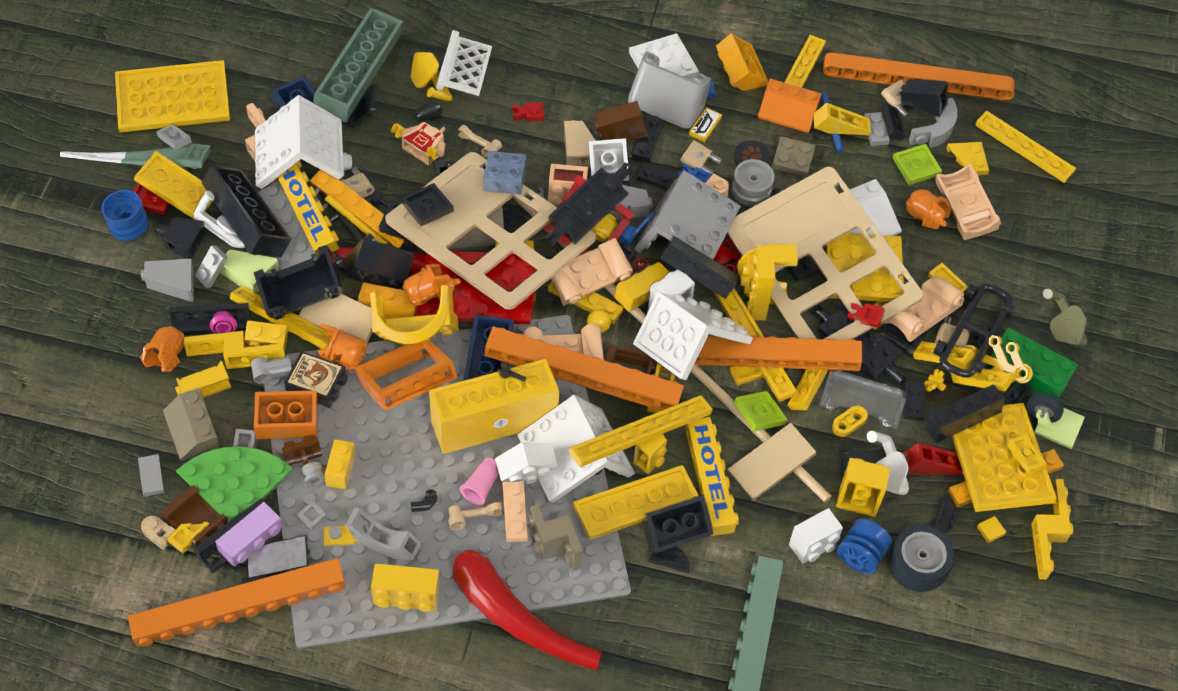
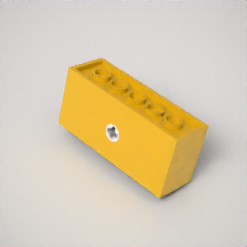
[429,359,559,454]

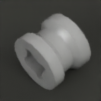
[302,462,325,487]

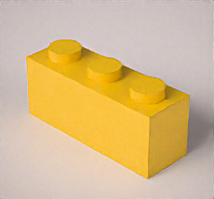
[614,262,670,312]

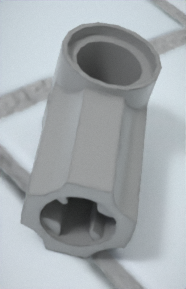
[251,357,292,384]

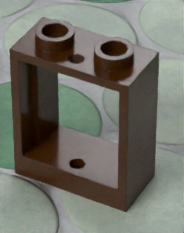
[605,345,657,375]

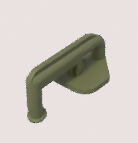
[1043,288,1087,346]

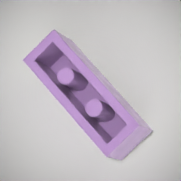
[215,502,282,567]

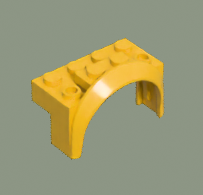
[737,244,798,320]
[370,285,459,344]

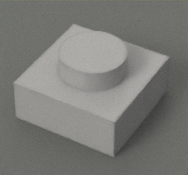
[297,501,327,531]

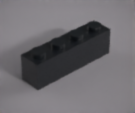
[661,235,738,299]
[925,384,1005,443]

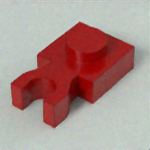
[512,102,544,122]
[847,303,885,328]

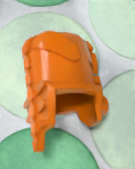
[906,189,952,229]
[403,264,461,306]
[318,323,367,371]
[141,326,184,372]

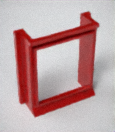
[542,175,634,255]

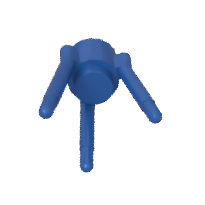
[619,205,655,245]

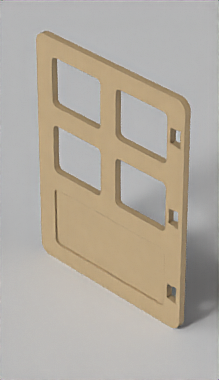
[386,152,595,309]
[727,167,923,340]

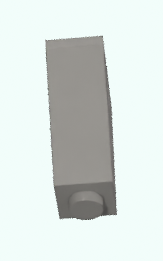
[609,185,653,220]
[141,259,194,301]

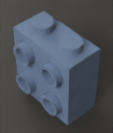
[484,151,526,195]

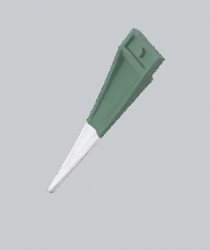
[60,144,211,170]

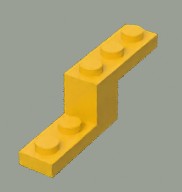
[184,331,286,369]
[913,341,1014,392]
[1031,479,1073,579]

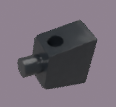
[157,217,206,259]

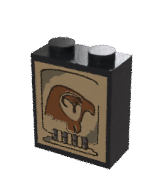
[284,351,348,408]

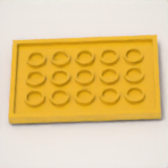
[115,60,230,132]
[952,403,1057,512]

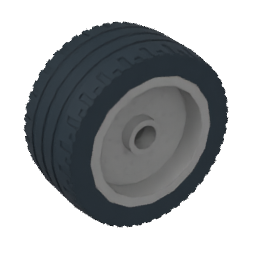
[889,525,954,592]

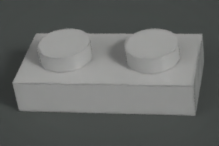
[864,112,890,146]
[156,124,192,150]
[195,245,228,288]

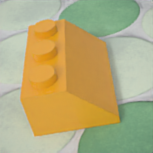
[716,33,769,91]
[358,283,416,319]

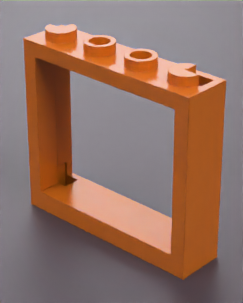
[354,341,457,411]

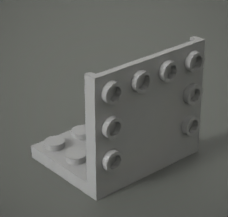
[633,170,740,259]

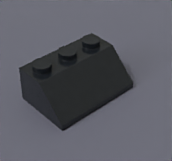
[345,238,415,289]
[644,494,714,553]

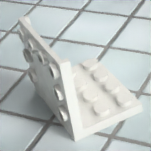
[255,95,344,189]
[633,292,753,380]
[517,395,635,503]

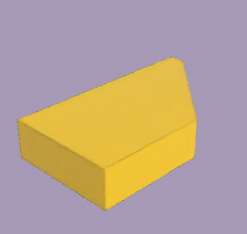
[167,522,210,553]

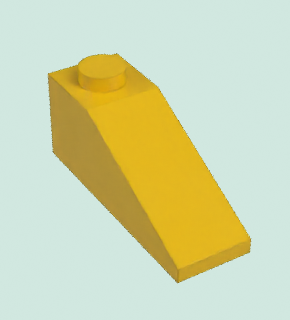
[814,103,871,135]

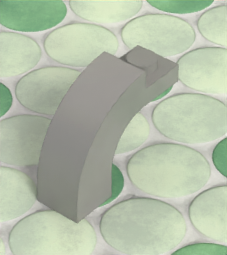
[909,98,957,148]
[345,508,421,560]

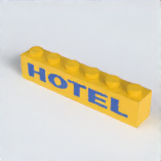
[278,160,339,255]
[685,417,739,536]

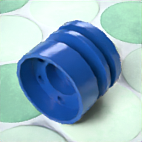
[102,190,149,241]
[837,519,892,574]

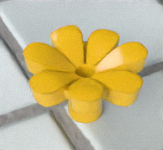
[924,369,946,392]

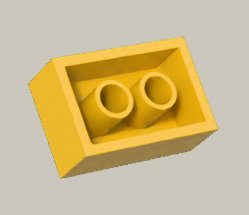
[836,458,890,517]
[371,563,440,612]

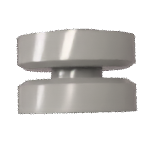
[731,159,775,207]

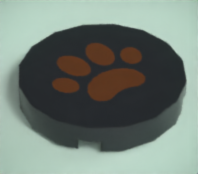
[734,140,770,166]

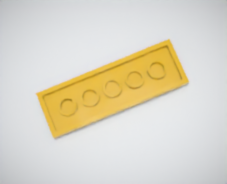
[572,465,699,540]

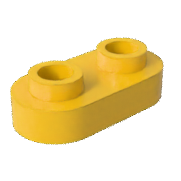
[832,406,868,437]

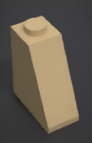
[564,120,596,167]

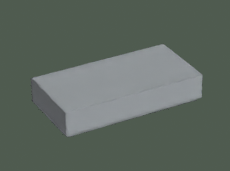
[138,454,165,497]

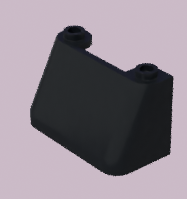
[253,245,343,320]

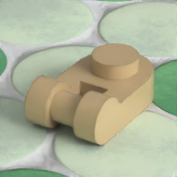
[141,516,175,550]

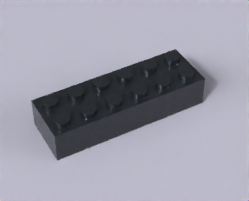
[202,165,292,257]

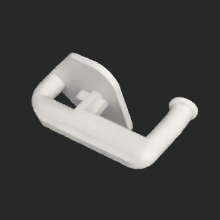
[193,191,246,248]
[867,431,909,495]

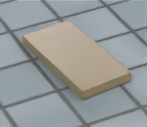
[299,293,373,343]
[728,423,816,501]

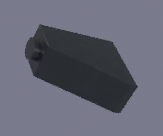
[899,79,948,117]

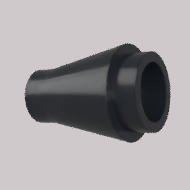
[414,100,443,121]

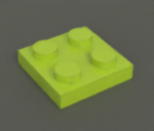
[893,144,942,185]
[733,391,788,432]

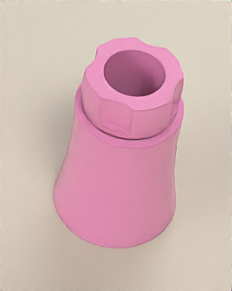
[460,458,499,505]

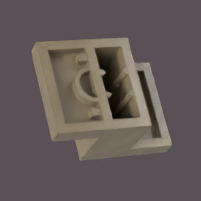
[527,504,583,571]

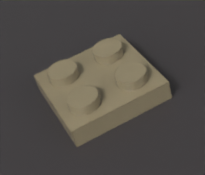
[772,136,816,177]

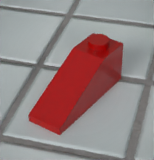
[903,443,964,475]

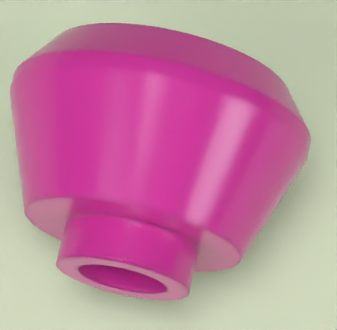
[210,311,237,334]

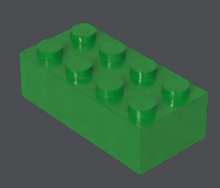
[986,328,1078,399]

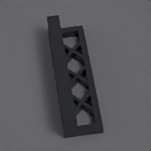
[169,303,251,335]
[194,498,267,574]

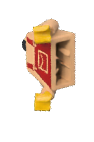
[390,122,446,166]

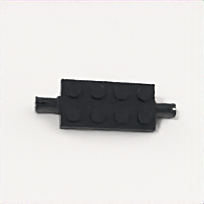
[545,163,633,246]
[812,304,908,385]

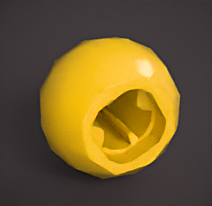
[587,309,611,333]

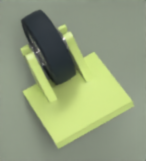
[1027,393,1085,449]

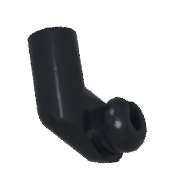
[411,489,438,512]

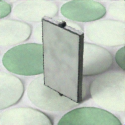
[245,535,310,577]

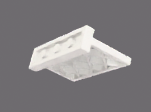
[436,30,492,96]

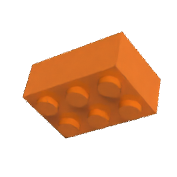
[254,390,318,439]

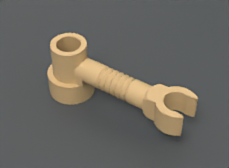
[458,125,502,158]
[448,502,502,531]

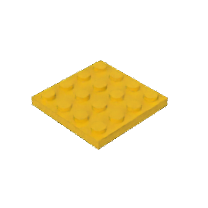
[826,233,904,302]

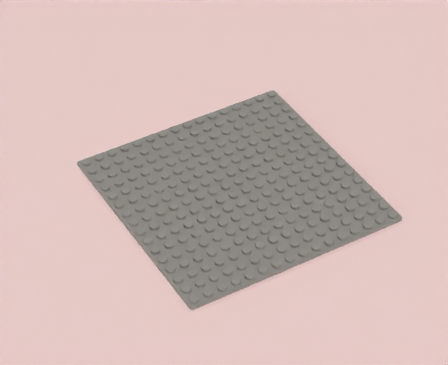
[264,315,631,649]

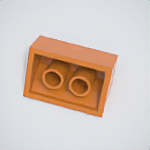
[758,79,822,133]

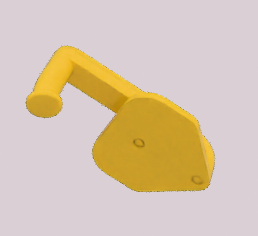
[411,52,453,102]

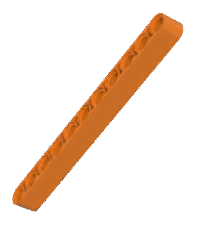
[823,53,1015,100]

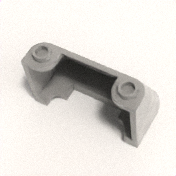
[628,51,712,128]

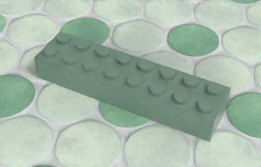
[313,8,403,123]

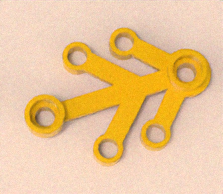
[963,335,1033,383]

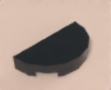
[933,496,958,533]
[649,547,690,574]

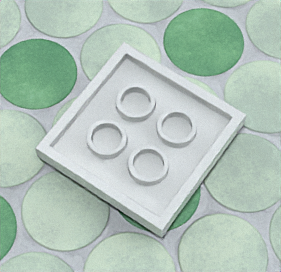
[629,33,699,79]

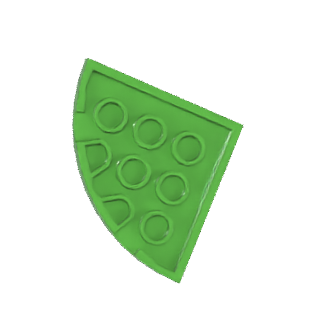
[176,446,293,522]

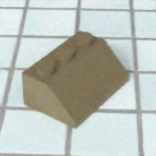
[163,388,220,462]

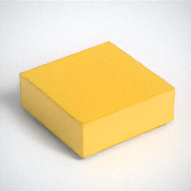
[977,516,1006,543]

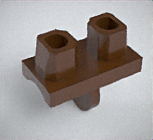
[282,435,322,466]

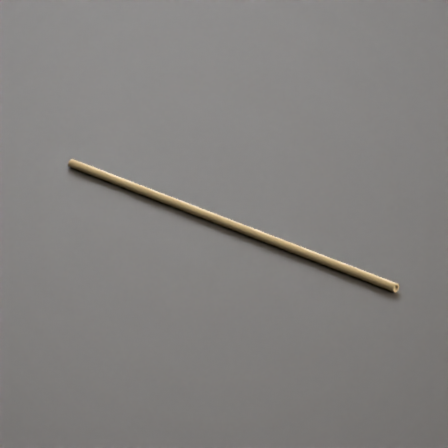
[513,197,832,503]

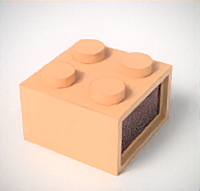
[548,164,588,205]

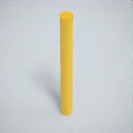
[325,194,387,244]

